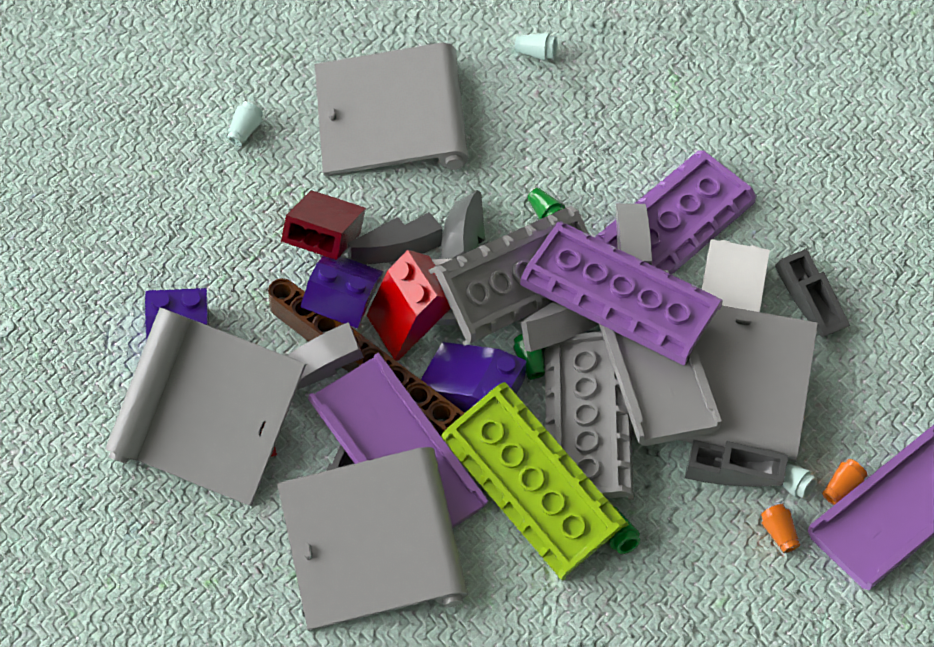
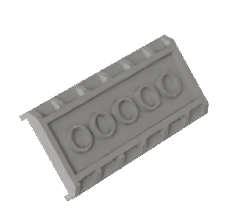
[429,206,589,346]
[599,270,722,446]
[545,331,634,500]

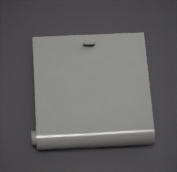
[315,43,468,176]
[679,305,818,462]
[105,307,306,506]
[277,447,468,631]

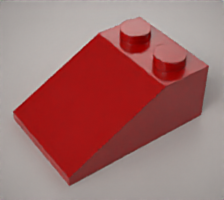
[366,250,451,361]

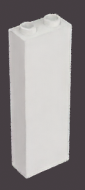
[702,239,770,312]

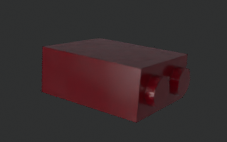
[281,190,366,260]

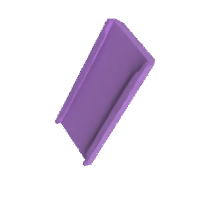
[595,151,756,275]
[520,221,723,366]
[308,352,488,528]
[808,425,934,590]

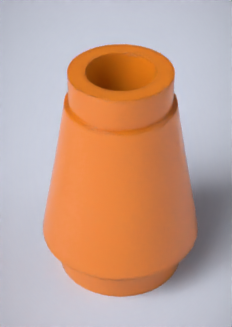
[822,459,867,505]
[761,503,800,553]

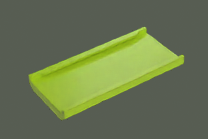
[441,382,628,581]

